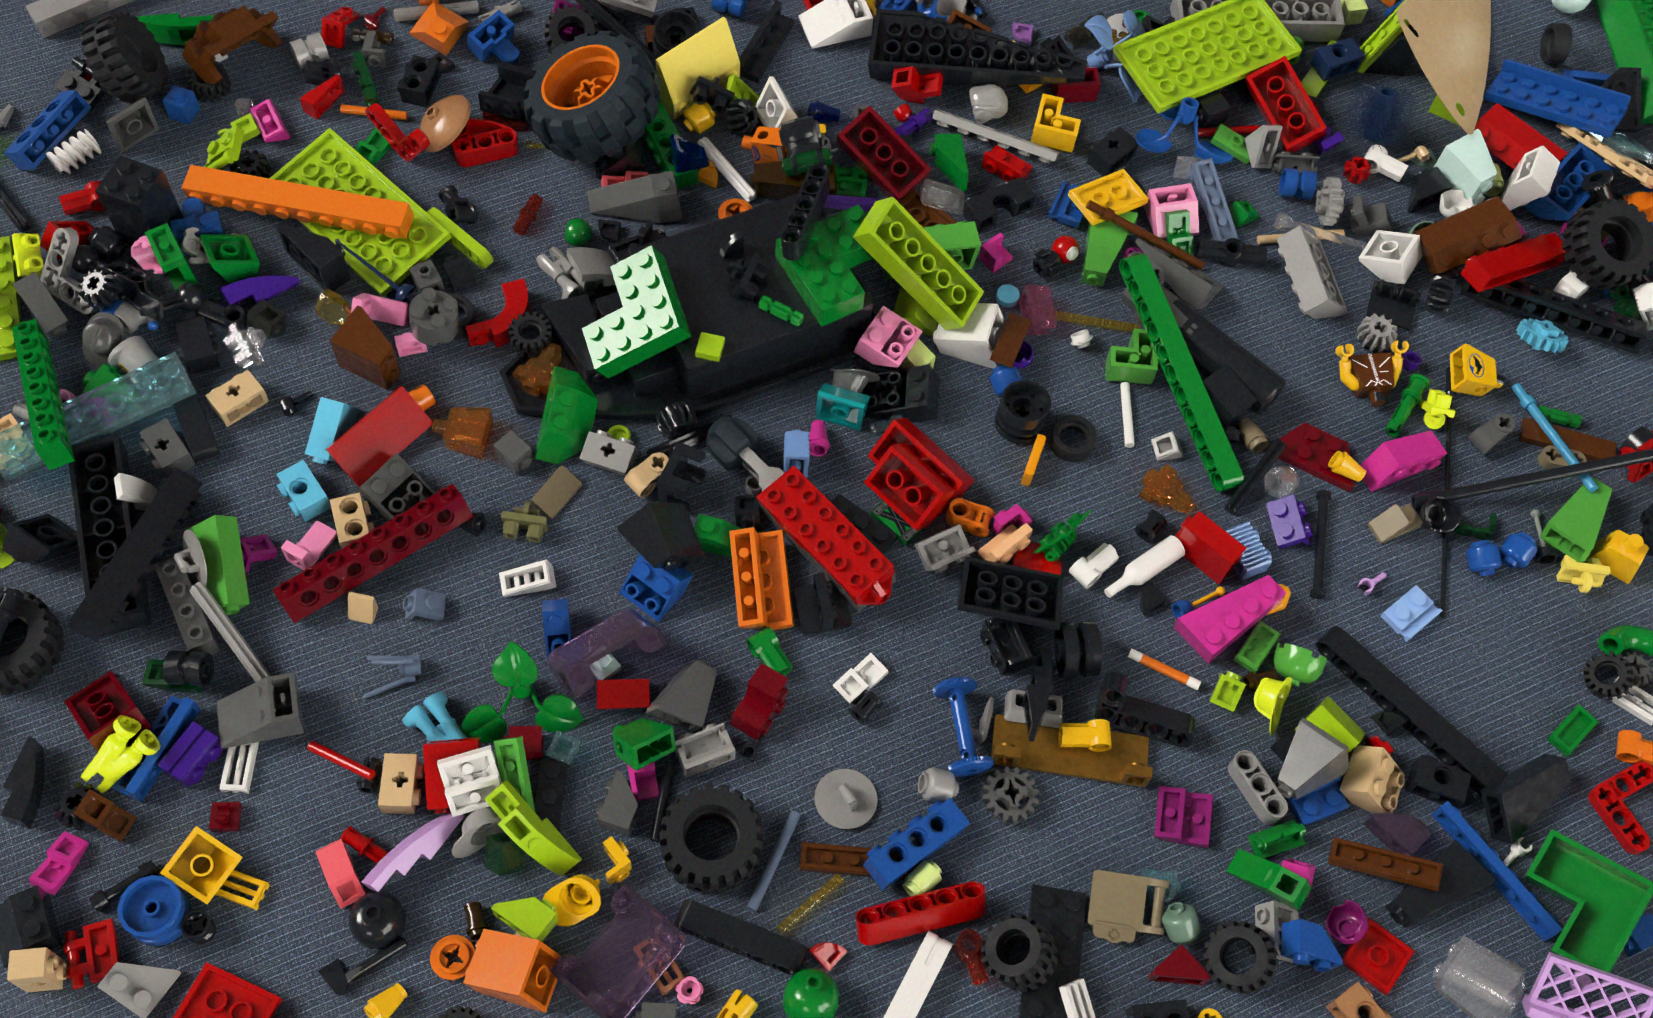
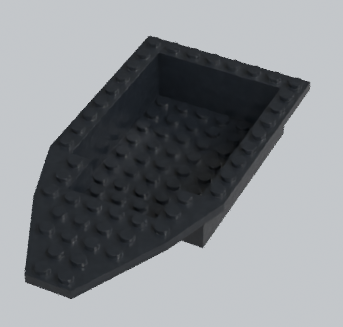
[500,193,878,421]

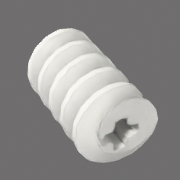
[46,129,102,175]

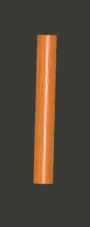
[340,104,408,121]

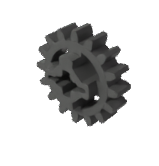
[981,766,1039,825]

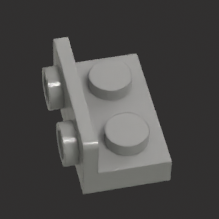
[1255,901,1299,963]

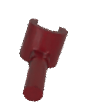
[365,6,386,30]

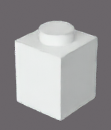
[1553,271,1590,299]

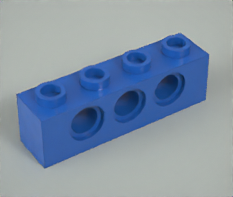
[4,90,92,170]
[863,798,970,891]

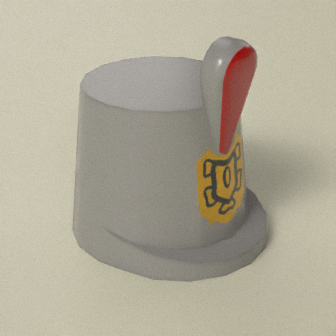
[108,336,162,391]

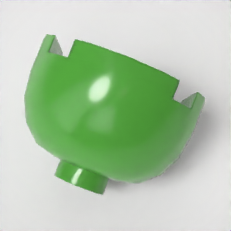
[1274,643,1327,687]

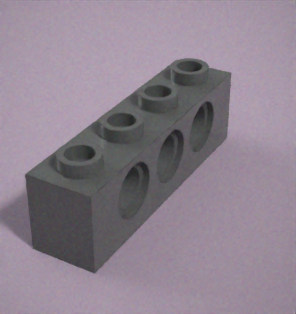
[154,557,221,655]

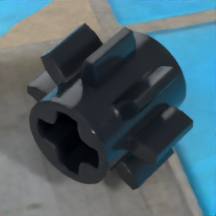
[1033,249,1061,278]

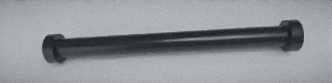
[1310,490,1331,599]

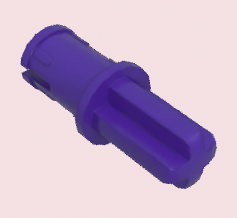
[895,108,933,136]

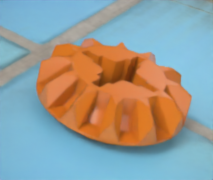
[718,198,753,219]
[430,935,475,981]

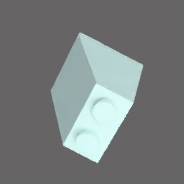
[1434,129,1497,205]

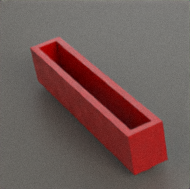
[1460,232,1566,292]

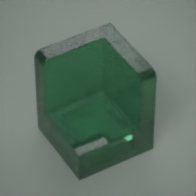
[484,832,524,876]

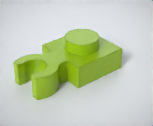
[218,113,261,143]

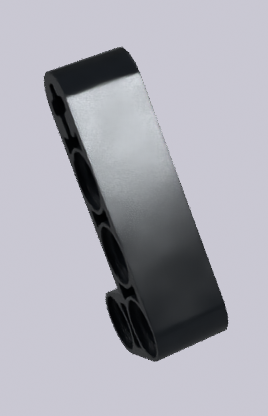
[1094,672,1195,747]

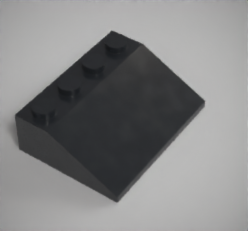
[957,556,1064,630]

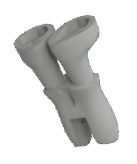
[536,246,601,299]

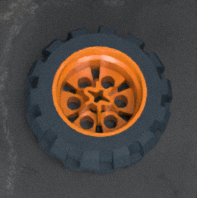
[524,31,660,163]

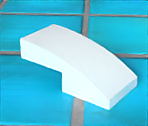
[114,473,158,511]
[833,653,889,705]

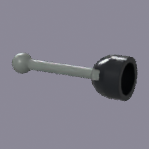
[1530,509,1557,564]

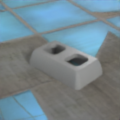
[1004,689,1063,728]

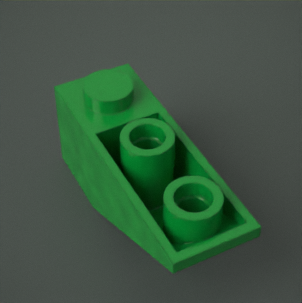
[1226,849,1311,911]

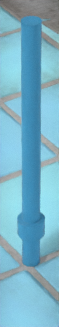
[1512,383,1598,492]

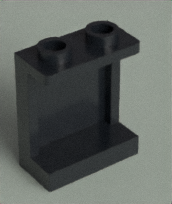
[478,62,534,121]

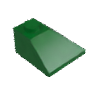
[199,234,260,284]

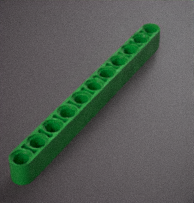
[1119,253,1244,492]

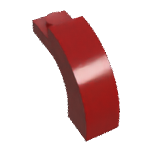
[465,278,530,348]

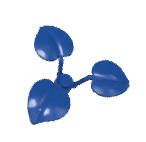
[1135,97,1234,165]

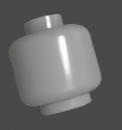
[918,767,959,803]

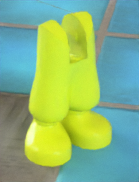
[81,715,161,794]

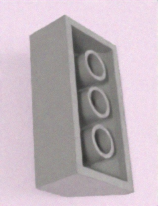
[1277,225,1348,319]

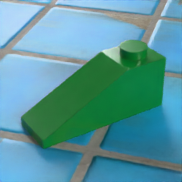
[930,134,969,191]
[694,514,742,558]

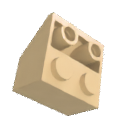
[1340,745,1406,820]

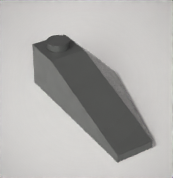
[587,171,684,224]
[1135,238,1224,310]

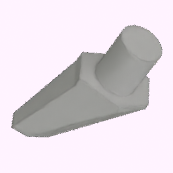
[0,104,14,128]

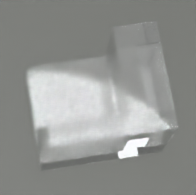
[1173,156,1203,182]

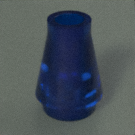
[808,100,840,122]

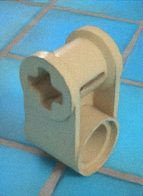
[624,452,669,498]

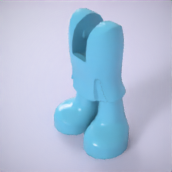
[402,691,468,741]

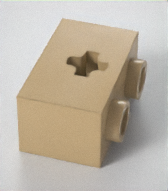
[205,370,269,427]
[378,753,424,814]
[7,947,68,992]

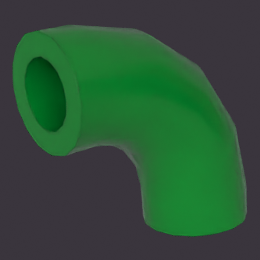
[1598,625,1653,657]

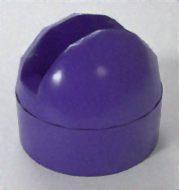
[1402,351,1422,371]

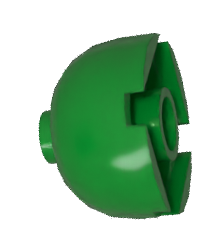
[782,968,839,1018]

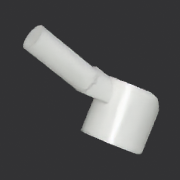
[1502,837,1533,866]

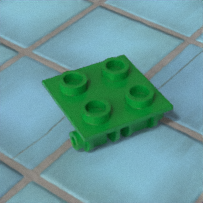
[1034,510,1091,562]

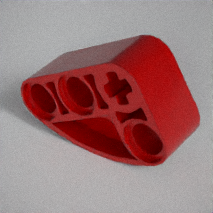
[450,119,519,167]

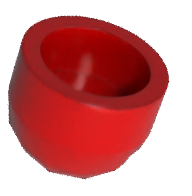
[893,104,913,123]

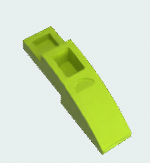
[484,780,582,876]

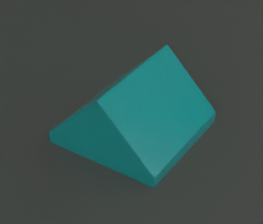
[815,383,870,431]

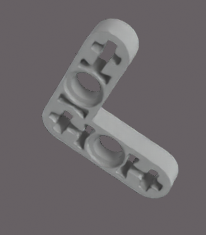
[41,227,100,314]

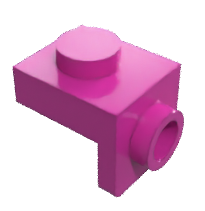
[992,504,1033,536]

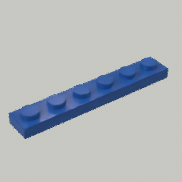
[1431,801,1562,942]

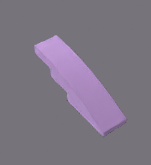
[361,812,464,892]

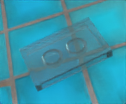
[1589,131,1653,164]

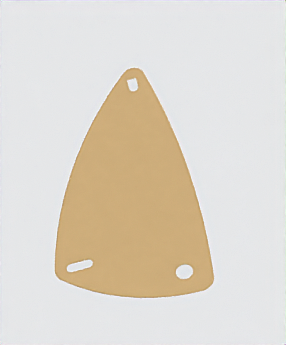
[1397,0,1491,135]

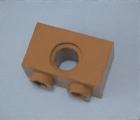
[1326,982,1391,1018]

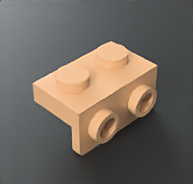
[977,523,1033,564]

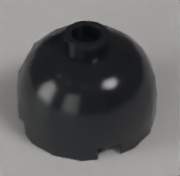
[349,891,406,949]

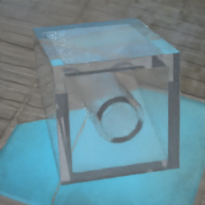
[1433,935,1525,1018]

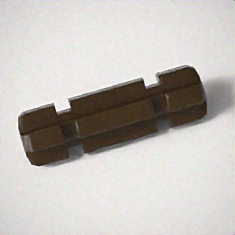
[351,28,394,45]

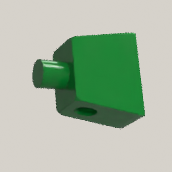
[612,718,676,771]

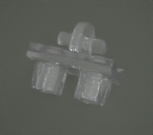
[223,323,266,369]

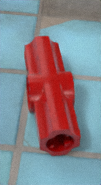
[59,181,105,216]

